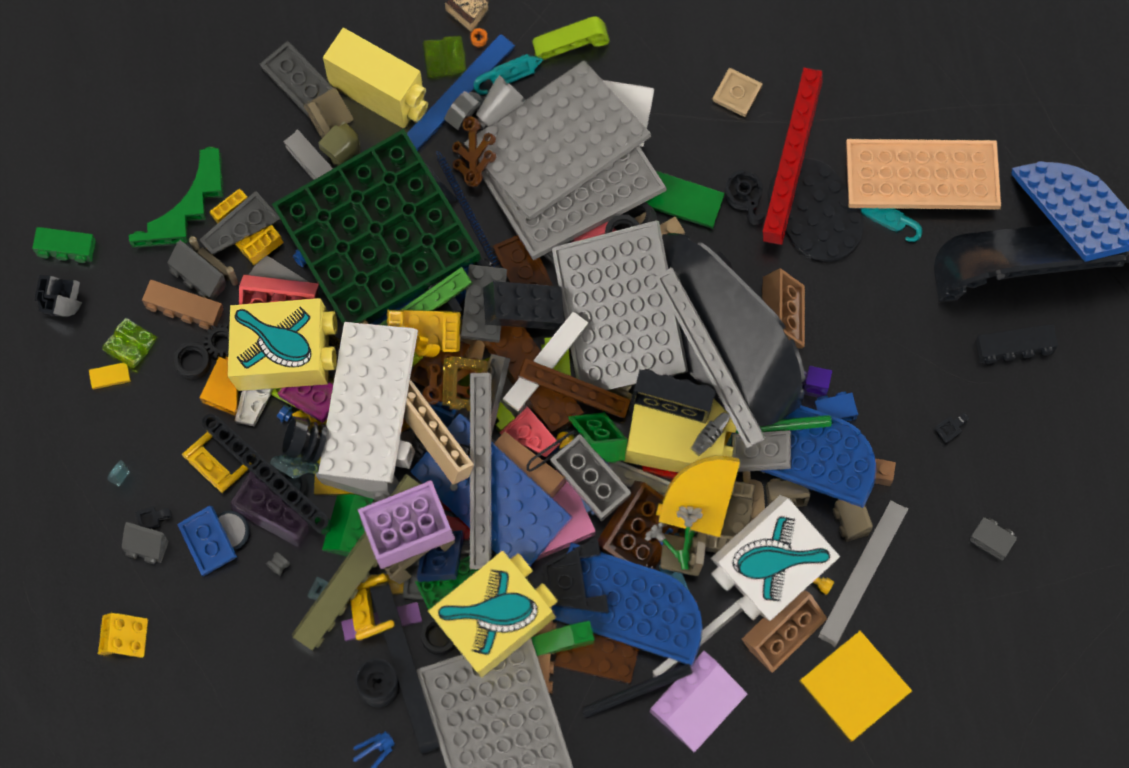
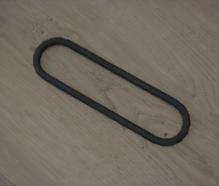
[526,430,579,472]

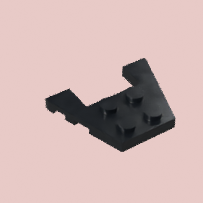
[543,537,610,614]

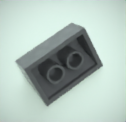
[167,240,227,301]

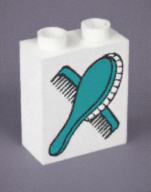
[711,495,840,621]

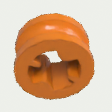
[471,28,487,47]

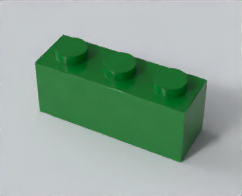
[33,227,96,263]

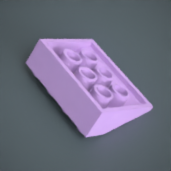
[358,480,455,569]
[650,651,747,752]

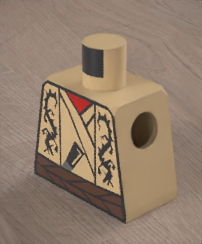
[445,0,488,32]

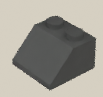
[121,522,169,564]

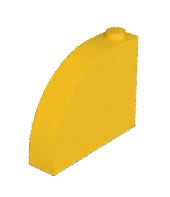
[656,456,740,537]

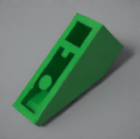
[531,621,594,657]

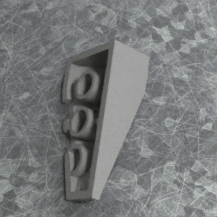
[316,472,399,501]

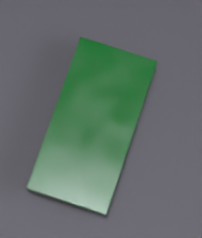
[646,171,725,229]
[415,556,492,616]

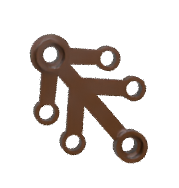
[452,116,496,187]
[422,354,482,409]

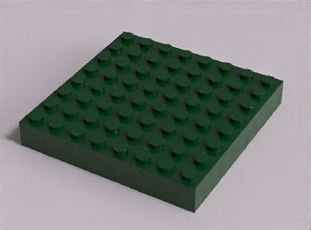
[272,129,481,326]

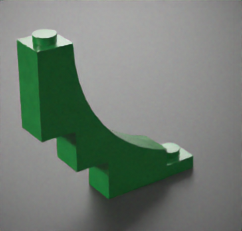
[129,147,223,247]

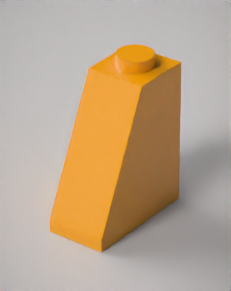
[200,357,239,416]

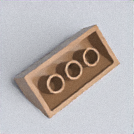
[762,268,805,348]
[742,590,827,673]

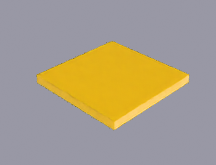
[800,631,912,742]

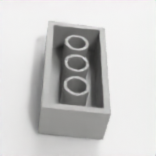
[550,434,631,521]

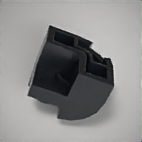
[35,275,82,317]

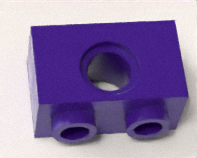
[802,366,832,398]

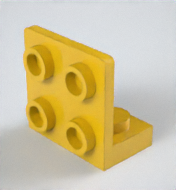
[98,613,148,658]

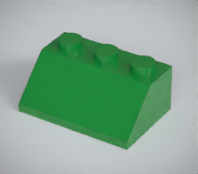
[569,412,627,463]
[322,494,374,556]

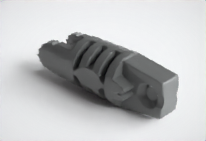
[690,413,730,456]

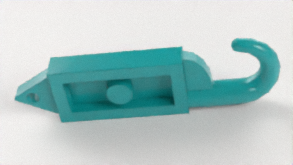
[473,54,542,95]
[859,208,923,242]

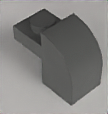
[444,91,484,130]

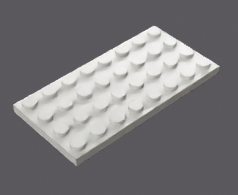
[318,322,418,483]

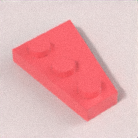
[499,407,560,457]

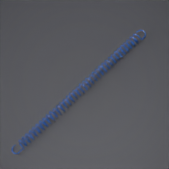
[437,151,501,268]

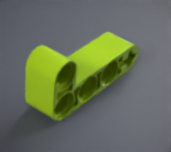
[533,17,609,59]

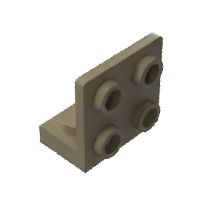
[303,88,353,138]
[660,532,707,576]

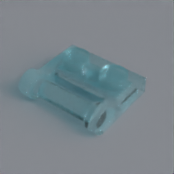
[270,454,320,478]

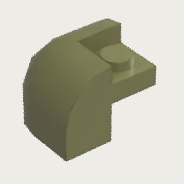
[318,121,361,167]

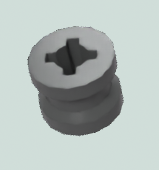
[265,552,290,576]

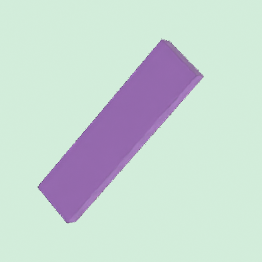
[341,602,422,641]

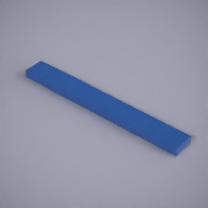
[407,34,515,151]

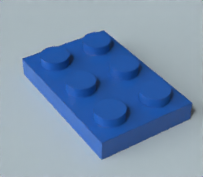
[177,506,237,576]

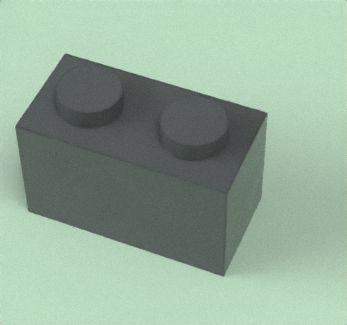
[969,517,1017,561]

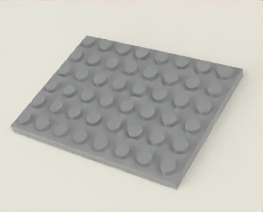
[464,61,651,221]
[482,146,666,260]
[552,220,688,391]
[416,638,573,768]

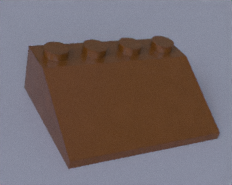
[599,481,680,569]

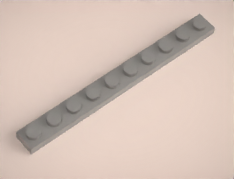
[654,268,765,448]
[470,373,491,569]

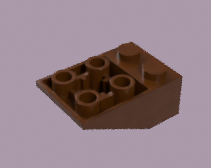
[410,341,471,396]

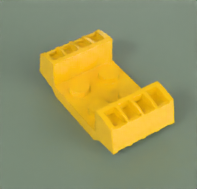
[210,188,284,265]
[387,310,461,352]

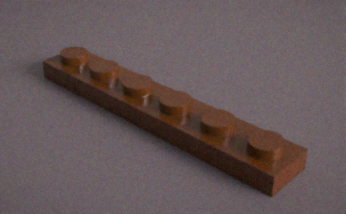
[517,358,631,418]

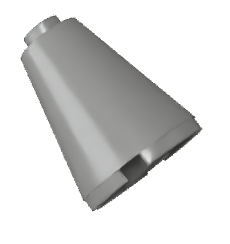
[476,76,526,127]

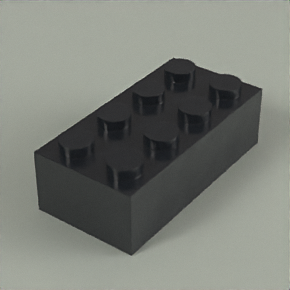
[483,281,564,330]
[631,369,716,424]

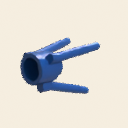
[353,731,395,768]

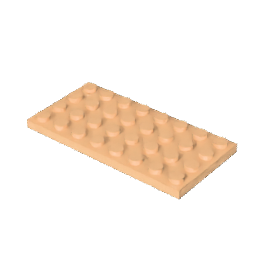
[846,139,1001,209]

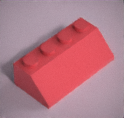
[239,275,319,305]

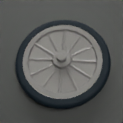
[217,510,249,551]

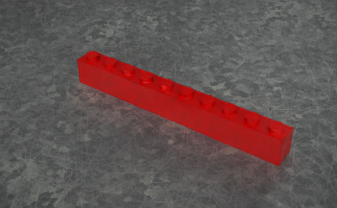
[763,68,822,245]

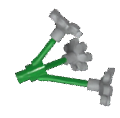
[645,506,703,570]

